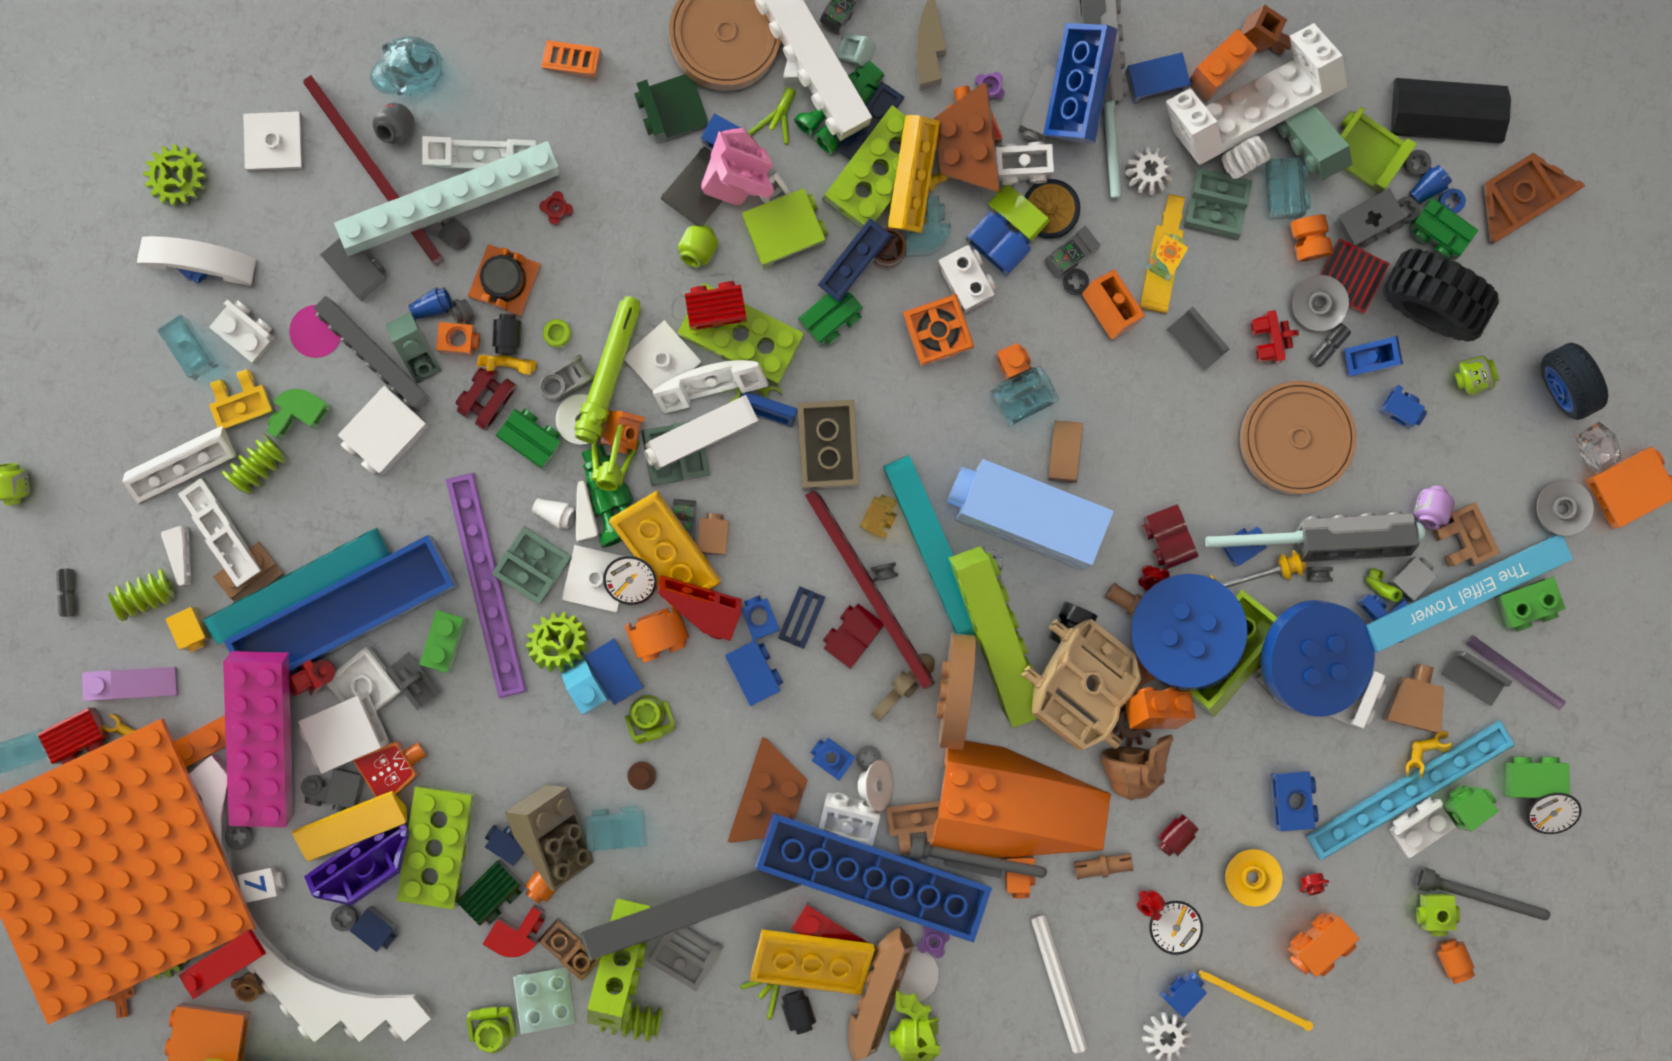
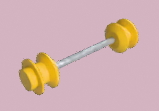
[1209,550,1307,587]

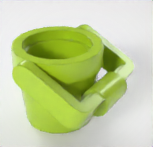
[625,695,676,744]
[466,1007,516,1053]

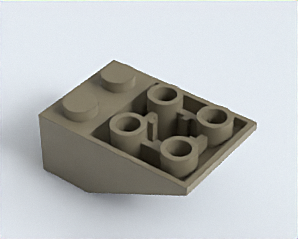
[505,785,594,891]

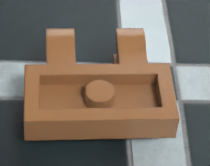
[1432,502,1500,567]
[886,801,940,855]

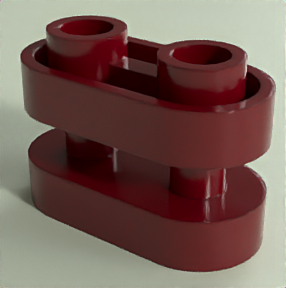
[455,367,517,431]

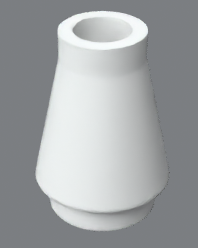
[532,498,576,530]

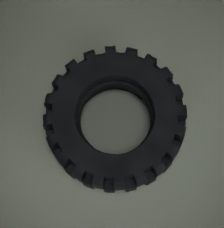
[1383,248,1499,342]

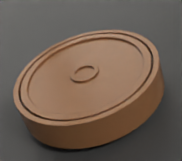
[669,0,781,91]
[1240,381,1356,495]
[936,633,976,750]

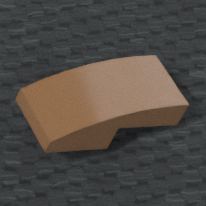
[1049,420,1083,483]
[538,919,601,981]

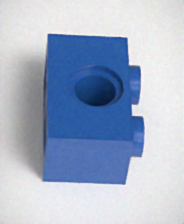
[1271,771,1319,831]

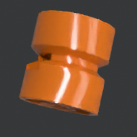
[1290,214,1334,262]

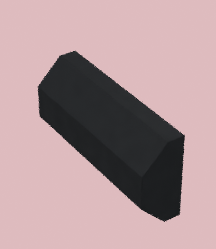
[1391,78,1511,143]

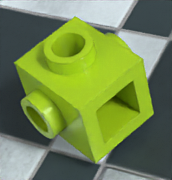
[1416,893,1460,936]

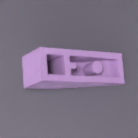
[82,667,178,701]

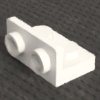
[209,299,276,364]
[819,792,881,846]
[1388,797,1456,859]

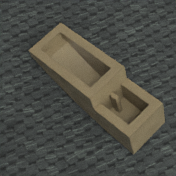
[916,0,947,90]

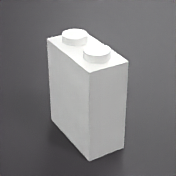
[338,385,430,476]
[298,691,390,774]

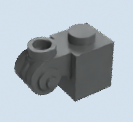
[301,768,365,811]

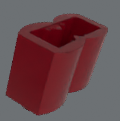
[1142,504,1199,569]
[823,603,884,670]

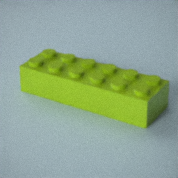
[949,546,1038,728]

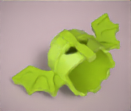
[889,990,940,1061]

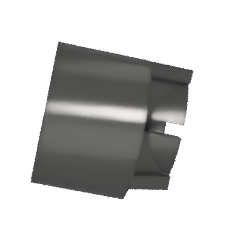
[426,216,470,249]

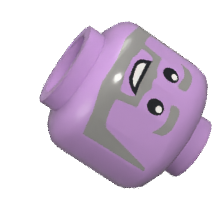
[1413,486,1455,530]

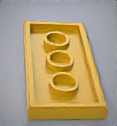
[609,490,721,607]
[750,929,875,995]

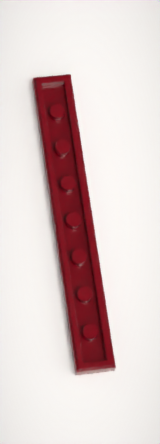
[303,75,445,266]
[805,490,935,689]

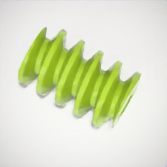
[222,433,286,494]
[108,569,175,621]
[600,1003,663,1043]

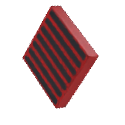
[1320,238,1390,314]

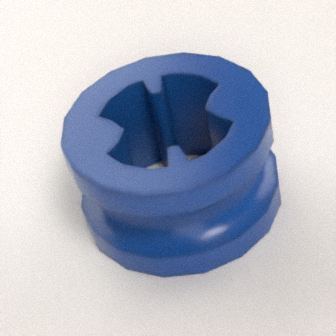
[1438,188,1466,214]

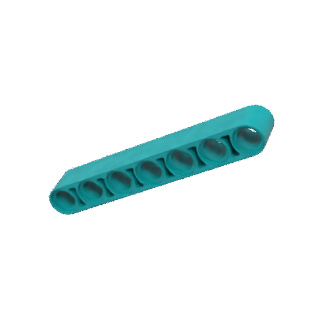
[883,455,976,637]
[203,527,391,645]

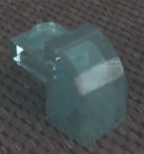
[905,196,951,257]

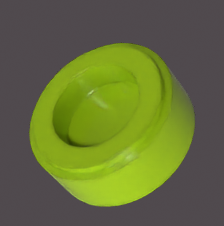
[543,319,572,348]

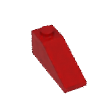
[658,575,742,641]
[791,902,876,949]
[178,929,266,999]

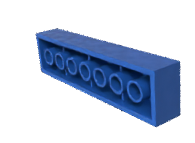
[754,812,992,943]

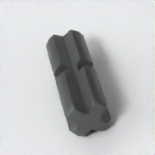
[1310,323,1351,367]
[56,568,76,617]

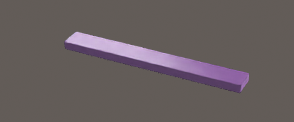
[446,473,527,698]

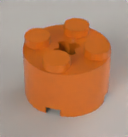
[624,607,690,663]

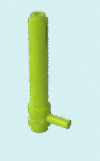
[574,296,641,444]

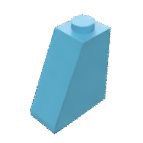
[560,651,610,715]

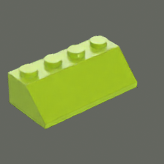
[1183,590,1277,717]

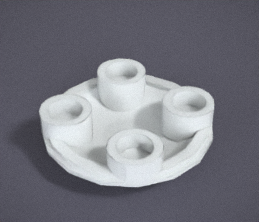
[898,946,939,1001]

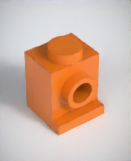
[995,343,1032,382]
[600,411,645,454]
[1004,856,1035,898]

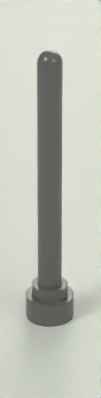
[909,836,1047,878]
[1416,867,1550,920]

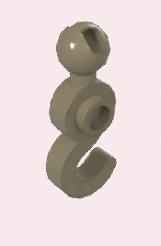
[871,653,935,721]

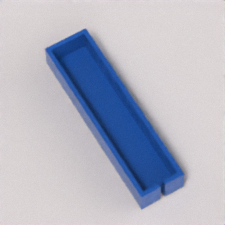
[224,535,459,675]

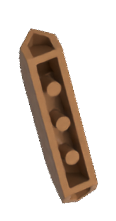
[848,927,914,1061]

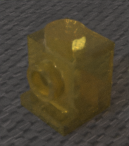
[859,494,897,540]

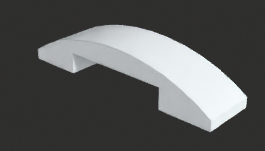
[422,136,536,170]
[137,236,256,286]
[653,360,769,414]

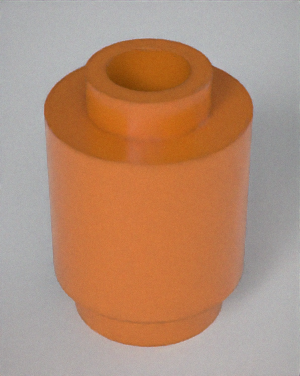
[525,870,558,904]
[1437,938,1475,984]

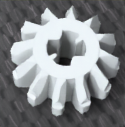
[1221,136,1271,179]
[1125,147,1173,195]
[1142,1012,1191,1061]

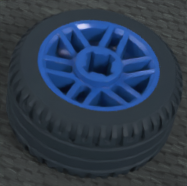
[1541,342,1609,420]

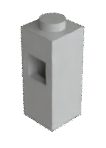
[1018,64,1056,142]

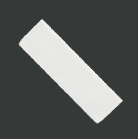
[122,426,236,504]

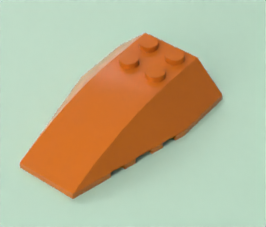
[931,741,1111,858]

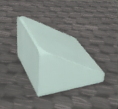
[836,33,876,68]

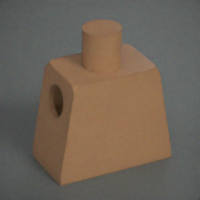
[1382,664,1444,733]

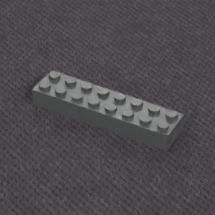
[314,296,431,411]

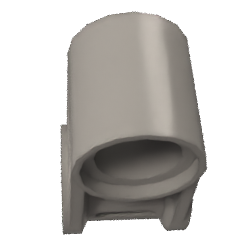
[540,354,594,402]

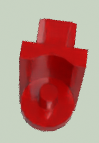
[1250,310,1299,364]
[289,660,335,697]

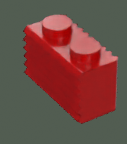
[685,281,747,330]
[37,708,110,765]

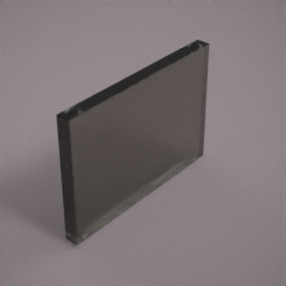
[661,146,723,227]

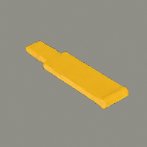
[1139,194,1185,314]
[1198,970,1313,1031]

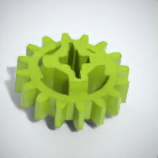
[143,144,207,207]
[526,612,589,673]

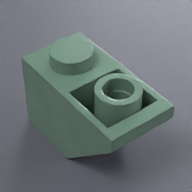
[386,312,441,383]

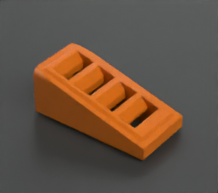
[541,40,602,79]

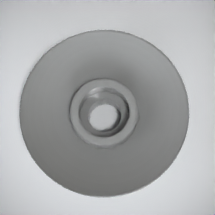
[1292,275,1349,331]
[1537,480,1594,536]

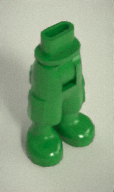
[794,61,885,155]
[582,445,634,548]

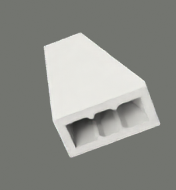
[644,395,758,470]

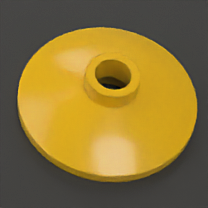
[1225,849,1283,907]

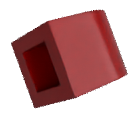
[483,905,545,957]

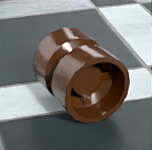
[873,228,906,270]

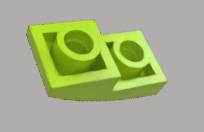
[988,185,1050,241]

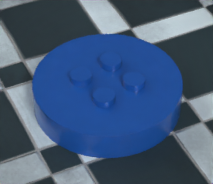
[1131,574,1248,690]
[1261,600,1375,717]

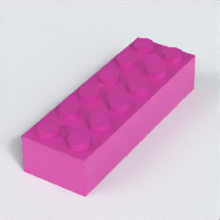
[223,651,293,827]

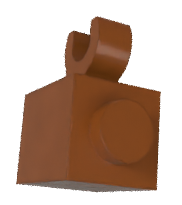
[1241,4,1291,55]

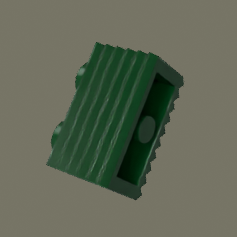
[456,859,524,926]

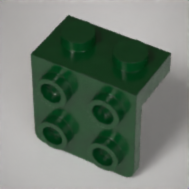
[634,74,708,143]

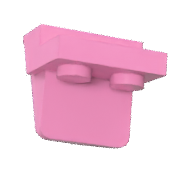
[701,128,774,206]

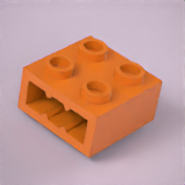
[1287,912,1359,977]

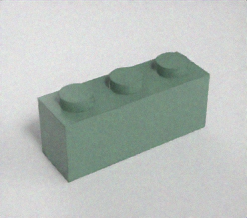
[1277,105,1352,180]

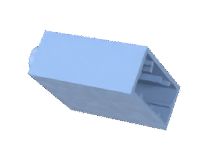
[946,459,1114,571]

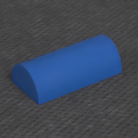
[1043,23,1118,144]

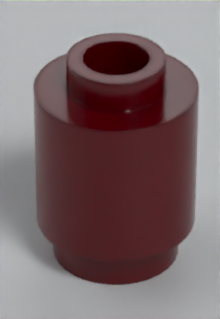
[1157,814,1199,857]

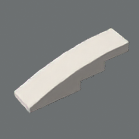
[178,478,261,587]

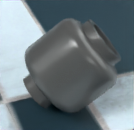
[372,102,415,144]

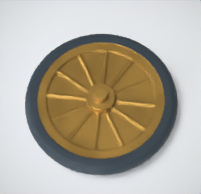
[1024,179,1080,239]

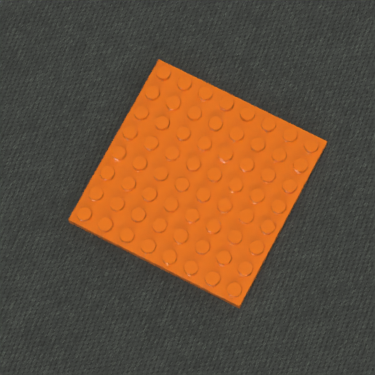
[0,718,257,1025]

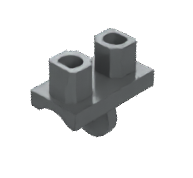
[386,652,441,710]

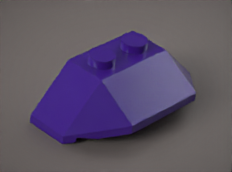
[304,823,410,906]

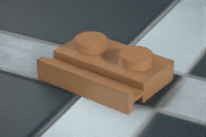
[213,542,285,602]

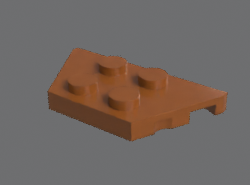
[934,83,1001,193]
[1483,153,1585,244]
[727,737,808,843]

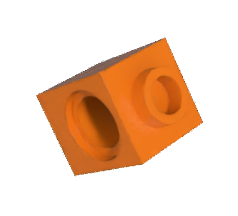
[436,322,480,357]

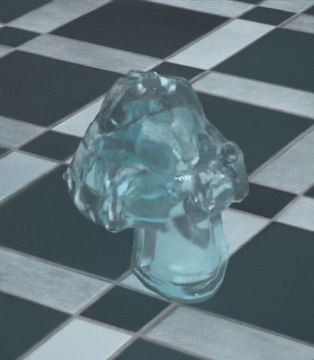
[370,36,444,96]

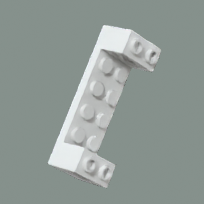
[1166,23,1348,165]

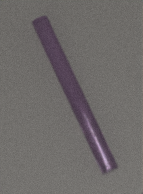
[1466,635,1566,710]

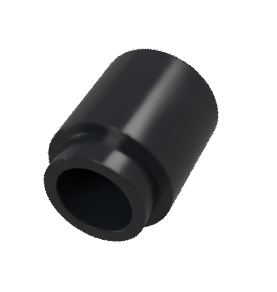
[492,314,522,355]
[781,989,817,1035]

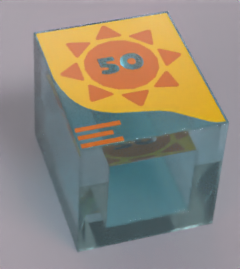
[1145,234,1189,281]

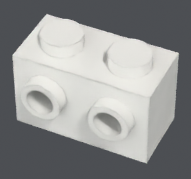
[996,142,1054,185]
[937,245,996,314]

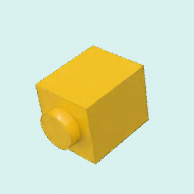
[165,607,211,653]

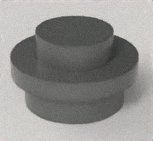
[450,299,475,325]

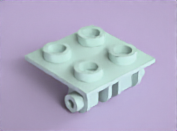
[513,967,575,1034]

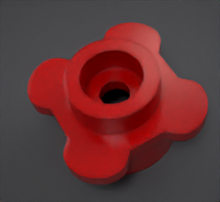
[539,191,573,225]
[1138,565,1170,591]
[1300,873,1329,896]
[1137,890,1165,921]

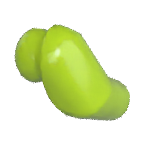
[1366,568,1403,602]

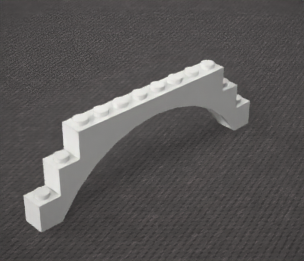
[189,755,435,1043]

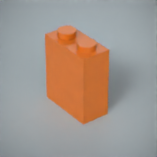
[1190,29,1257,103]
[1585,446,1672,529]
[165,1003,250,1061]

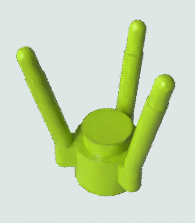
[591,424,640,491]

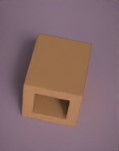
[698,513,729,556]

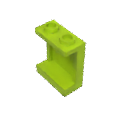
[1340,106,1417,194]
[742,188,828,269]

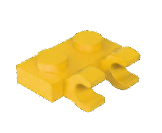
[209,369,274,430]

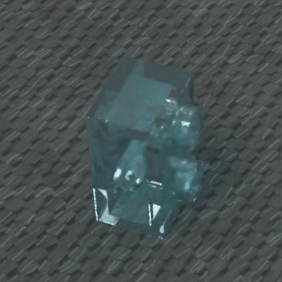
[991,366,1060,426]

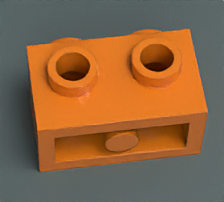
[1082,269,1145,340]
[1125,687,1196,729]

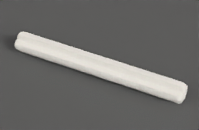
[1031,915,1088,1054]

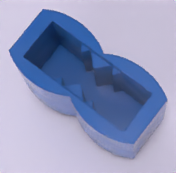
[966,211,1031,277]

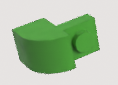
[266,389,331,440]

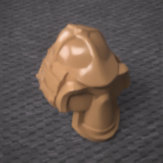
[1101,735,1174,801]

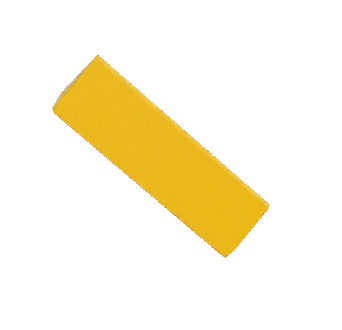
[888,115,940,233]
[292,791,407,861]

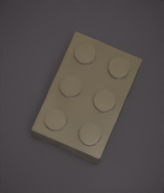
[798,400,859,490]

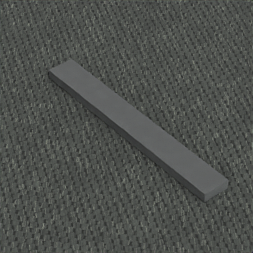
[580,870,802,961]

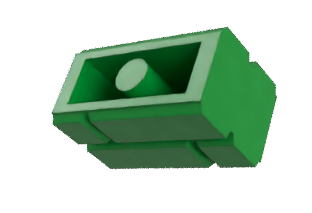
[1409,197,1478,261]
[798,292,863,347]
[496,408,563,470]

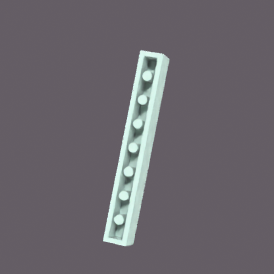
[334,141,559,256]

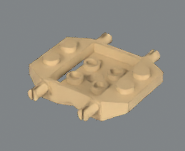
[1021,619,1142,750]

